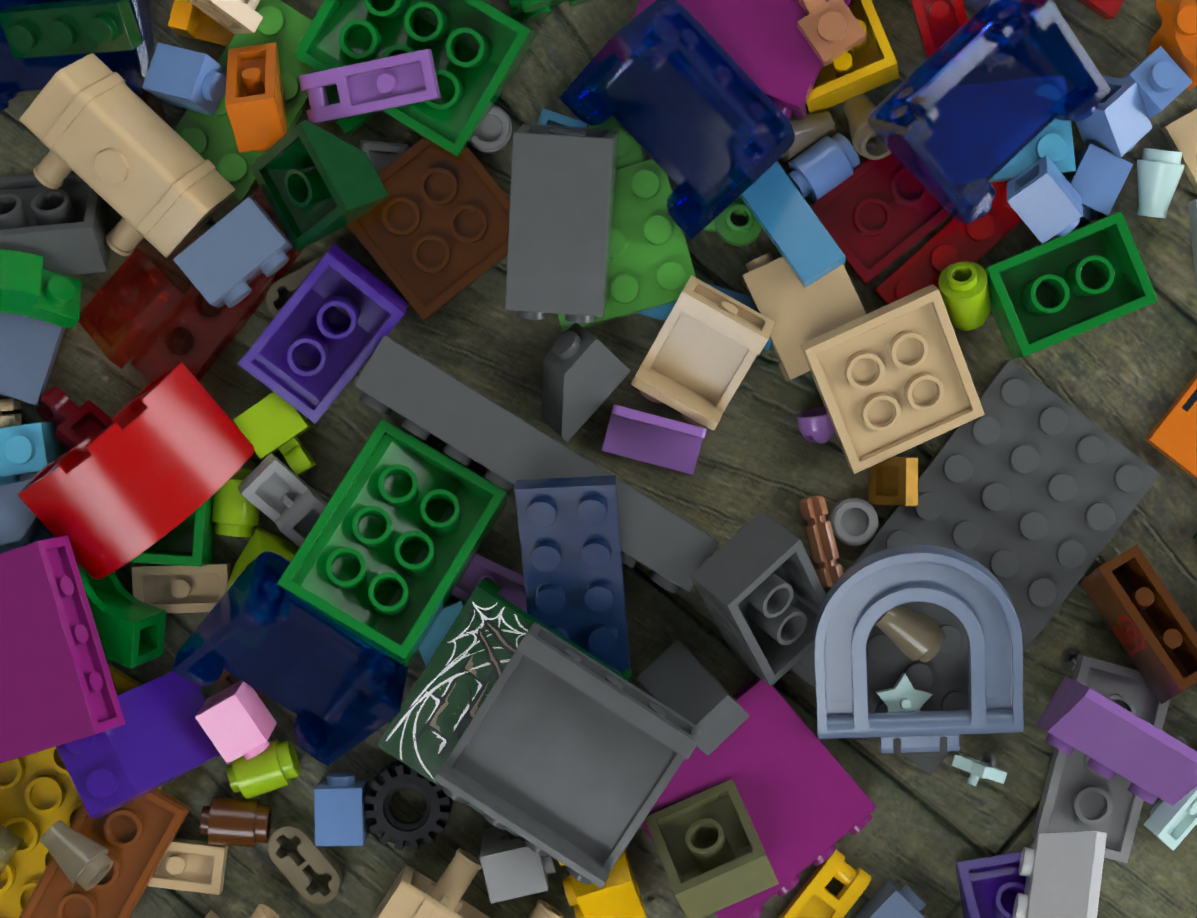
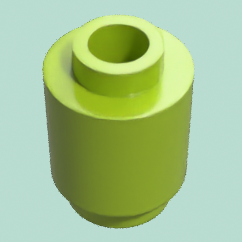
[939,261,991,331]
[211,468,260,537]
[226,739,301,799]

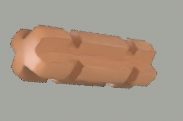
[799,495,844,588]

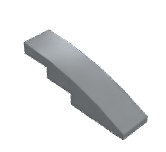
[238,453,328,547]

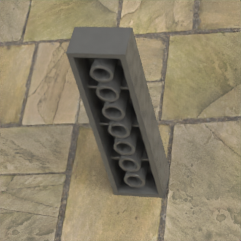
[353,335,720,594]

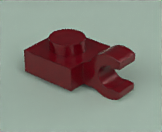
[36,386,113,450]

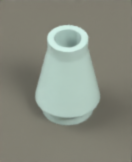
[1137,148,1185,219]

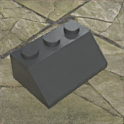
[0,170,111,276]

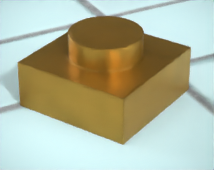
[868,457,918,506]

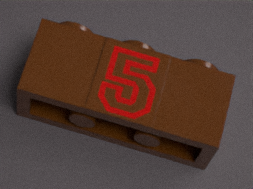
[1080,545,1197,704]

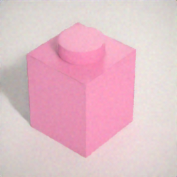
[195,677,277,764]

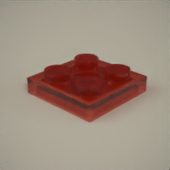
[78,247,186,369]

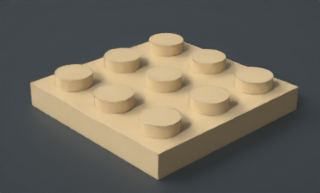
[800,284,985,474]

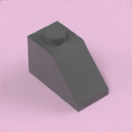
[541,323,631,442]

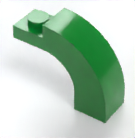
[0,249,82,329]
[76,560,166,669]

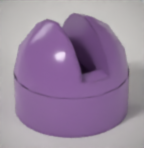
[797,407,835,444]

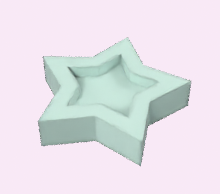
[875,672,933,713]
[951,753,1007,786]

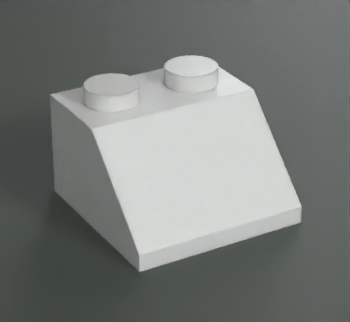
[1013,831,1107,918]

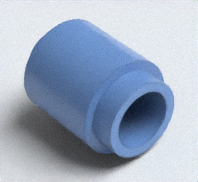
[787,133,860,201]

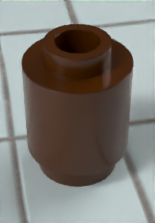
[200,797,272,847]

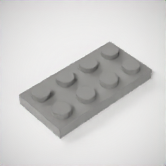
[1031,654,1170,863]

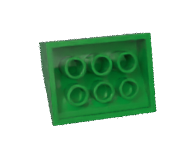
[293,0,538,157]
[277,419,507,667]

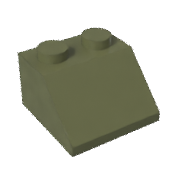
[645,778,779,918]

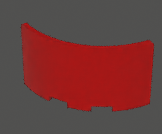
[17,362,254,580]

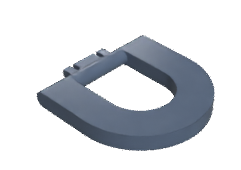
[814,544,1024,753]

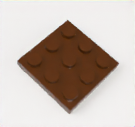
[347,137,510,322]

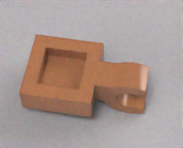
[797,0,867,67]

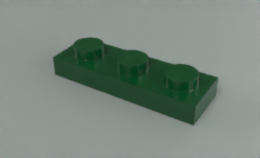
[0,0,143,59]

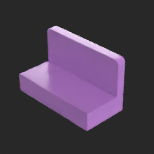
[601,405,707,475]

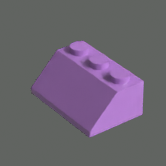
[1036,676,1197,806]

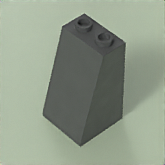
[505,124,619,323]

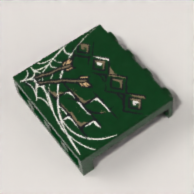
[377,577,632,841]

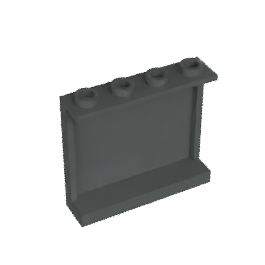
[433,622,702,889]

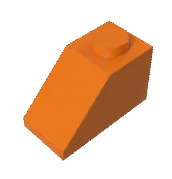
[225,42,288,153]

